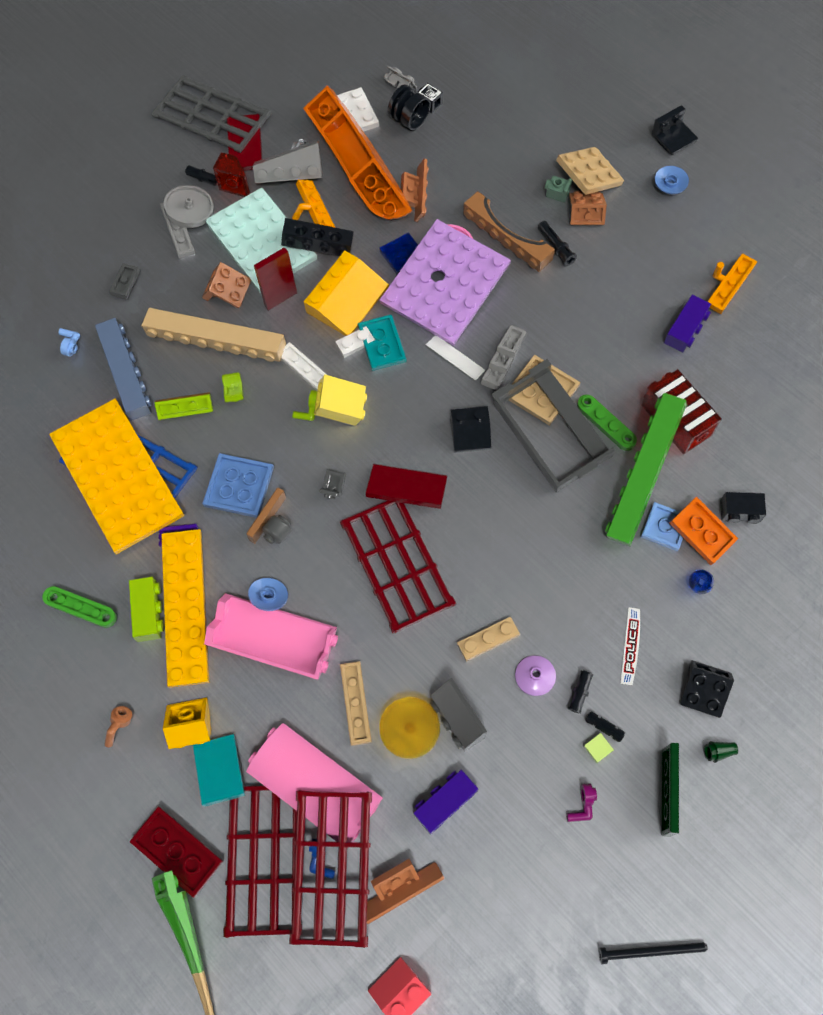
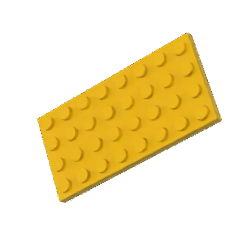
[49,398,185,555]

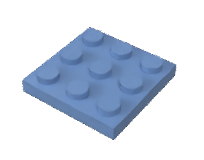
[202,453,274,518]

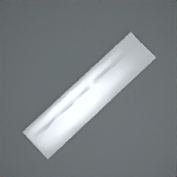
[425,335,485,380]

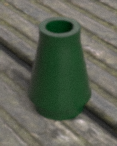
[704,741,738,763]

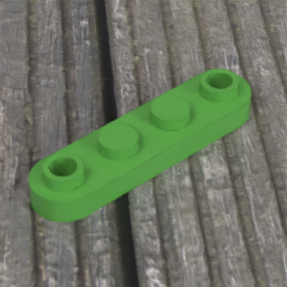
[577,395,637,451]
[42,586,117,628]

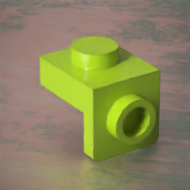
[222,372,244,402]

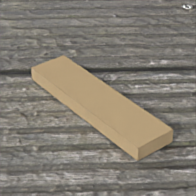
[340,661,372,746]

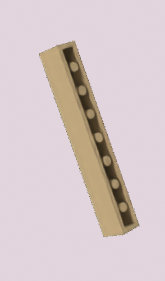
[142,308,286,362]

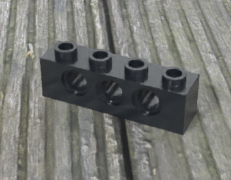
[281,218,354,256]

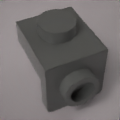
[320,470,346,499]

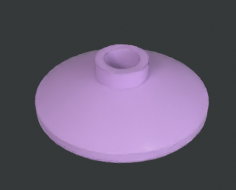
[515,656,556,696]

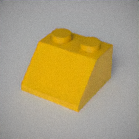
[163,698,211,749]

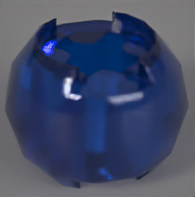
[689,569,714,594]

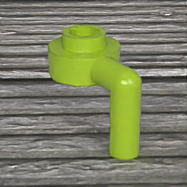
[292,390,317,421]

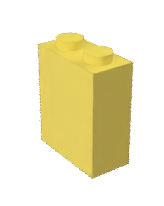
[314,374,367,426]

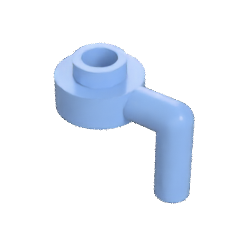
[59,328,80,357]

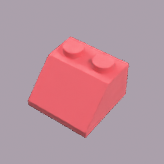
[368,957,431,1015]

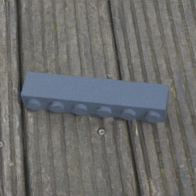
[95,318,152,421]

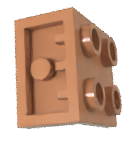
[569,191,607,225]
[202,262,251,308]

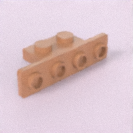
[401,158,429,222]
[367,859,444,924]

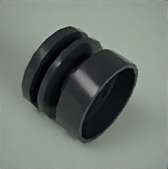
[388,84,431,130]

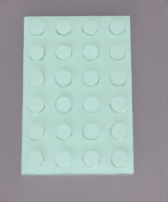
[206,187,318,293]

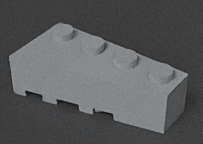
[253,140,322,183]

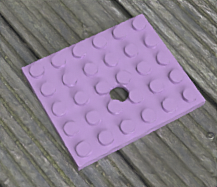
[380,219,511,346]

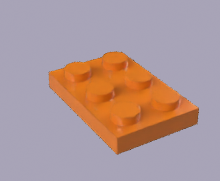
[669,496,738,565]

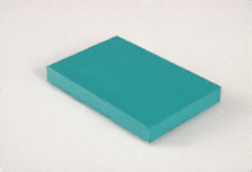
[358,314,407,371]
[193,734,245,807]

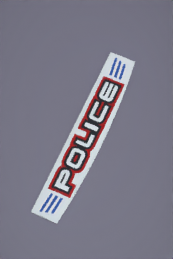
[621,607,640,686]

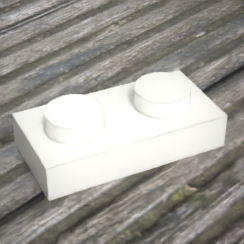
[335,326,375,358]

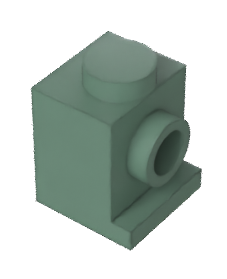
[545,176,572,203]

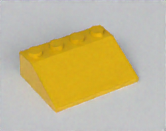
[304,251,389,336]

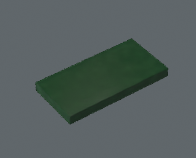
[661,743,679,837]

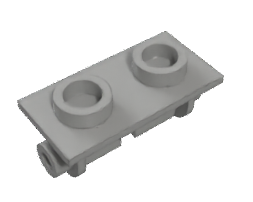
[384,66,417,89]

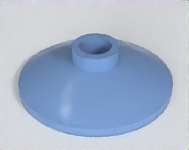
[655,166,689,194]
[248,578,288,611]

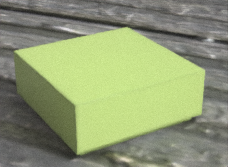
[584,733,614,763]

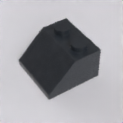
[450,406,492,453]

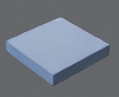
[641,502,683,552]

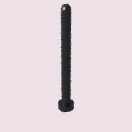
[599,942,708,965]

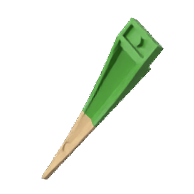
[152,870,214,1015]

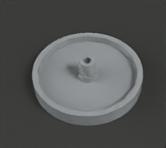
[164,185,214,228]

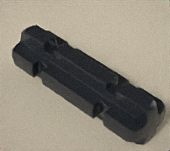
[585,711,625,742]

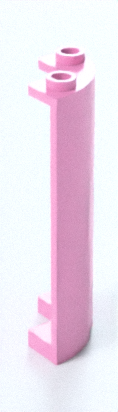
[204,593,338,680]
[246,723,383,848]

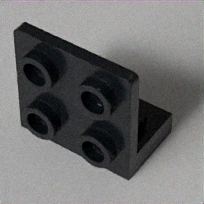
[652,105,698,155]
[680,660,734,718]

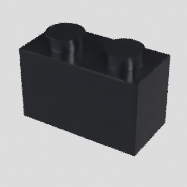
[721,492,766,524]

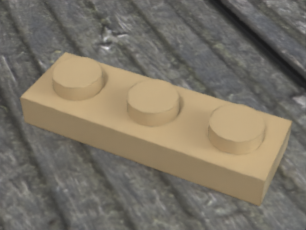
[457,617,520,662]

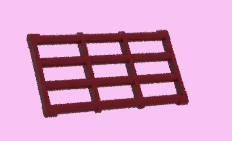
[340,501,456,634]
[223,786,302,938]
[289,790,372,948]

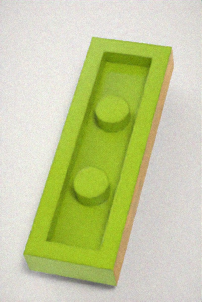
[154,392,214,420]

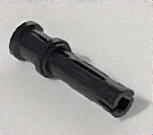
[537,221,577,266]

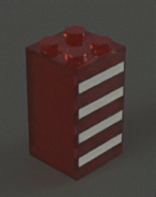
[641,369,722,455]

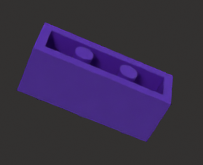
[664,294,711,353]
[413,769,479,835]

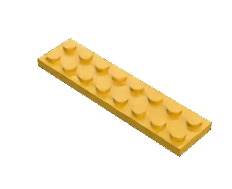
[161,529,210,688]

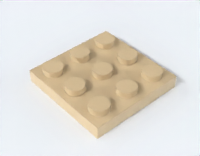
[556,147,624,195]
[509,355,581,426]

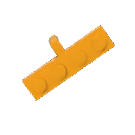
[292,179,335,227]
[708,253,758,314]

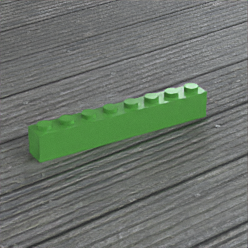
[605,393,687,547]

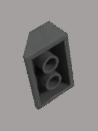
[429,678,487,752]

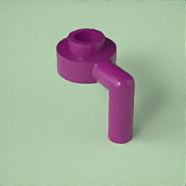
[566,783,597,822]

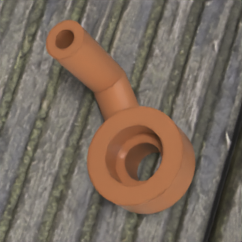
[104,706,132,748]

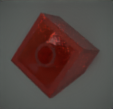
[213,152,250,197]

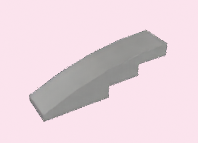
[481,325,527,391]

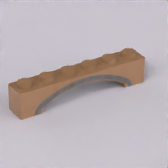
[463,191,555,272]

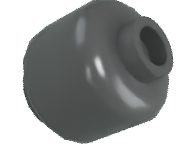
[262,515,291,544]

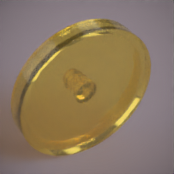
[380,697,440,759]

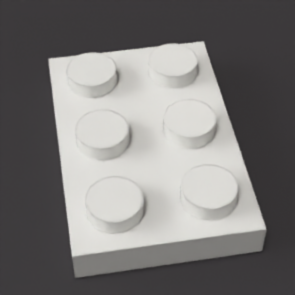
[337,87,379,132]

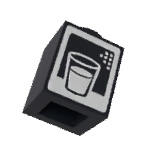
[417,83,443,114]

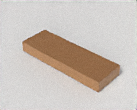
[246,488,286,544]

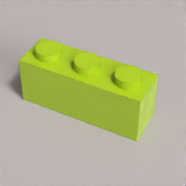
[129,577,164,642]

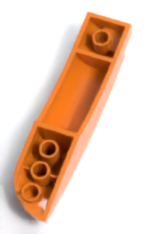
[303,86,412,219]

